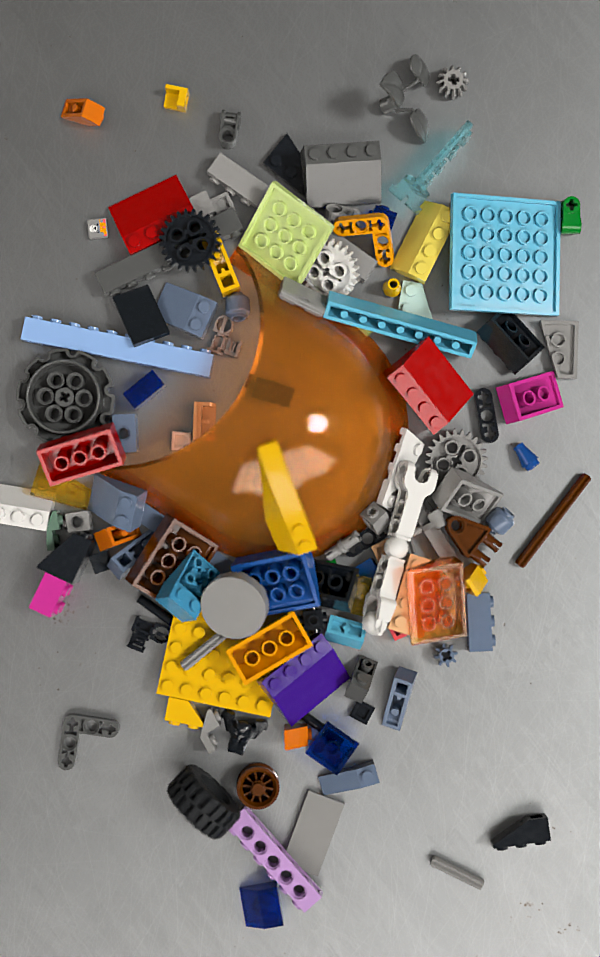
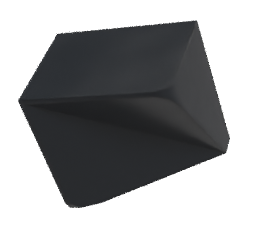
[88,550,111,574]

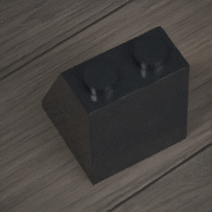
[37,531,97,584]

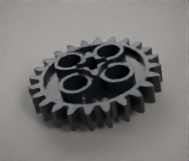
[159,209,222,273]

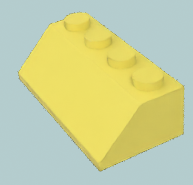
[389,200,450,285]

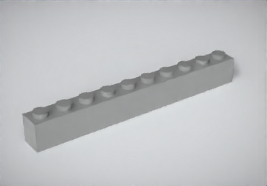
[207,153,378,283]

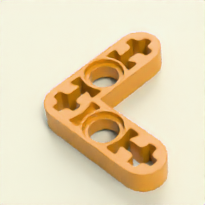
[333,213,394,267]

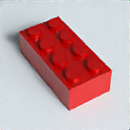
[36,422,126,487]

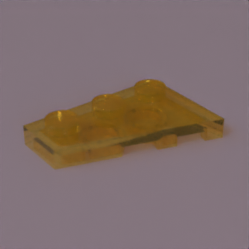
[30,463,92,510]

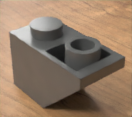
[344,655,378,704]

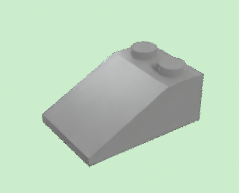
[431,467,504,525]

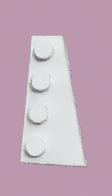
[376,427,425,512]

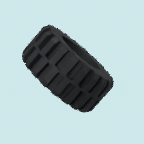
[167,764,241,840]

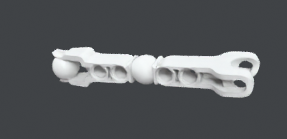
[362,460,438,636]

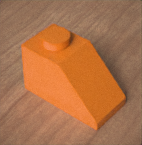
[61,98,105,126]
[94,526,142,552]
[284,723,312,750]

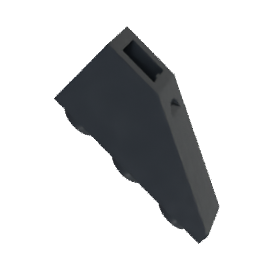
[490,813,551,851]

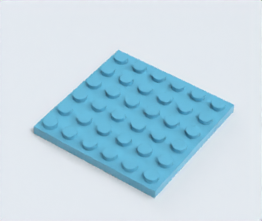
[449,192,561,317]

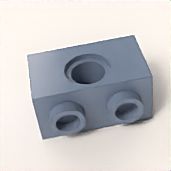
[109,414,139,454]

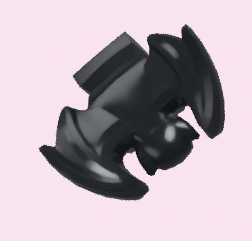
[221,708,268,756]

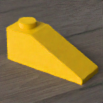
[202,233,240,298]

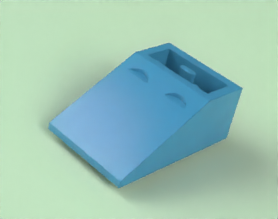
[155,550,220,622]

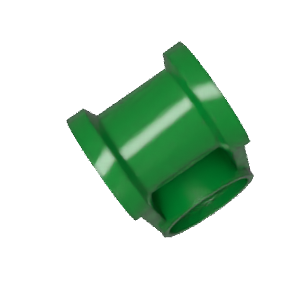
[560,196,582,234]

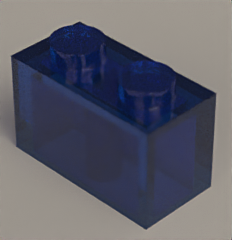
[123,370,167,411]

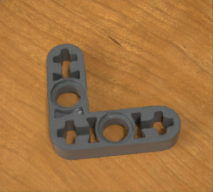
[58,713,120,770]

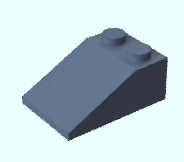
[157,282,218,340]
[88,473,148,532]

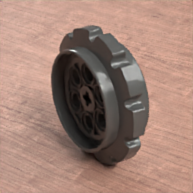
[16,348,116,442]

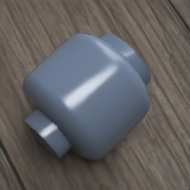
[225,292,250,322]
[486,507,515,535]

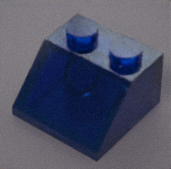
[305,721,359,775]
[239,881,284,929]

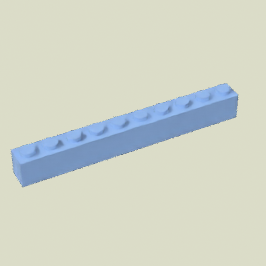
[21,315,215,379]

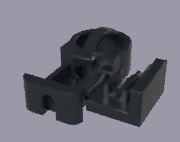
[127,615,170,653]

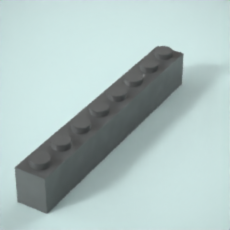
[95,207,244,297]

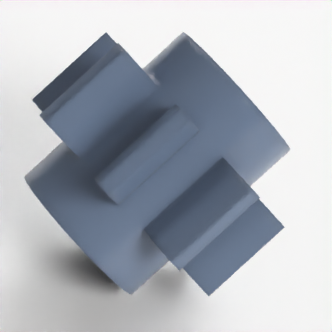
[433,643,458,667]

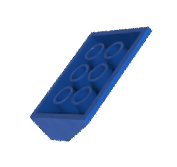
[230,549,321,615]

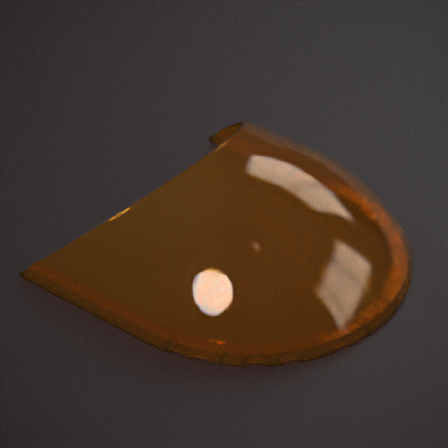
[98,246,408,558]

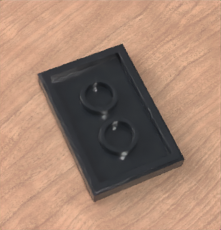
[112,284,170,347]

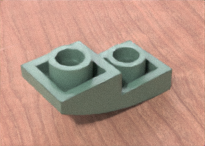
[46,510,64,551]

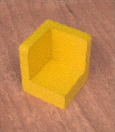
[164,84,190,113]

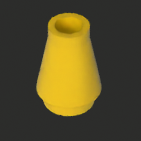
[383,278,402,297]

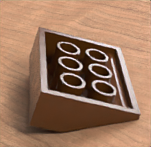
[125,513,220,598]

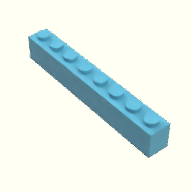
[323,291,478,359]

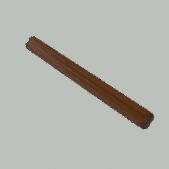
[515,473,591,568]

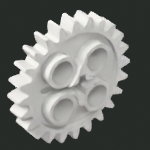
[304,238,360,297]

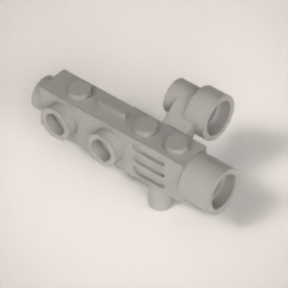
[413,502,458,569]

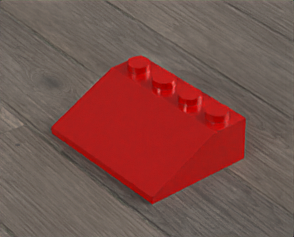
[108,175,196,255]
[383,336,474,435]

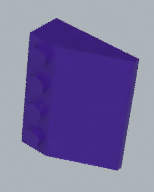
[256,633,350,727]

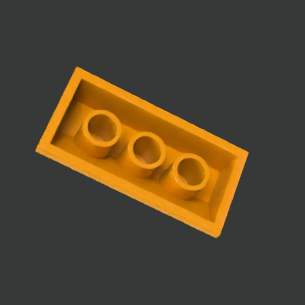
[225,611,313,685]

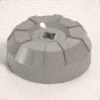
[201,572,269,639]

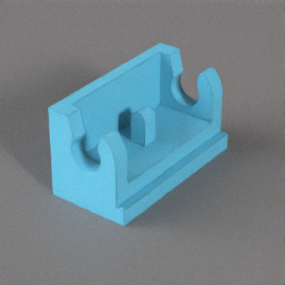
[324,614,366,650]

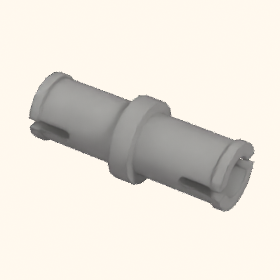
[324,530,362,561]

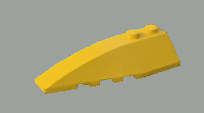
[257,439,318,555]

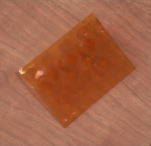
[406,556,467,646]

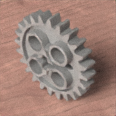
[425,429,488,484]

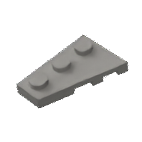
[539,320,579,379]

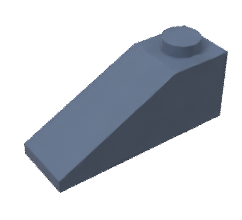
[107,529,154,580]
[382,666,418,731]
[318,760,380,795]

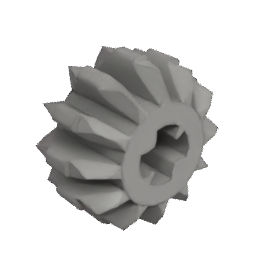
[436,65,469,100]

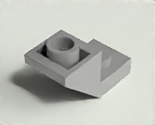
[200,706,222,754]

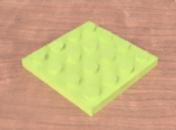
[238,181,335,284]

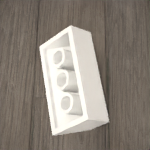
[0,484,57,531]

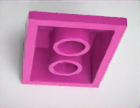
[496,371,564,424]

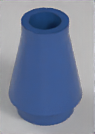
[513,442,540,472]

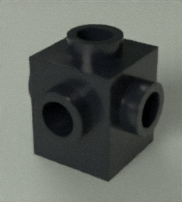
[299,606,327,634]

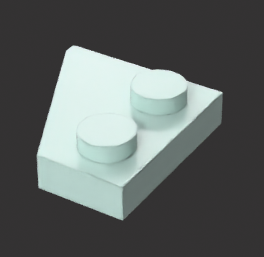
[398,280,432,319]

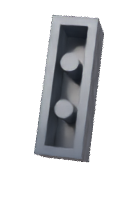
[464,592,496,652]

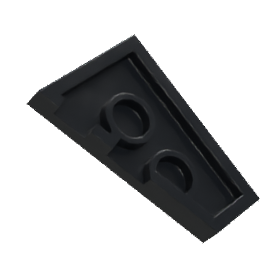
[263,133,305,197]

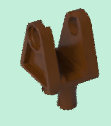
[444,516,503,568]

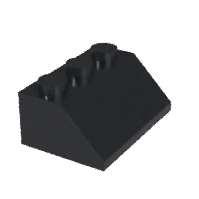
[477,313,545,374]
[314,559,359,613]

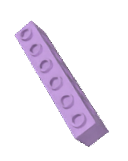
[229,805,323,913]

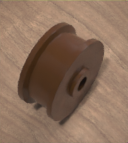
[237,762,279,810]

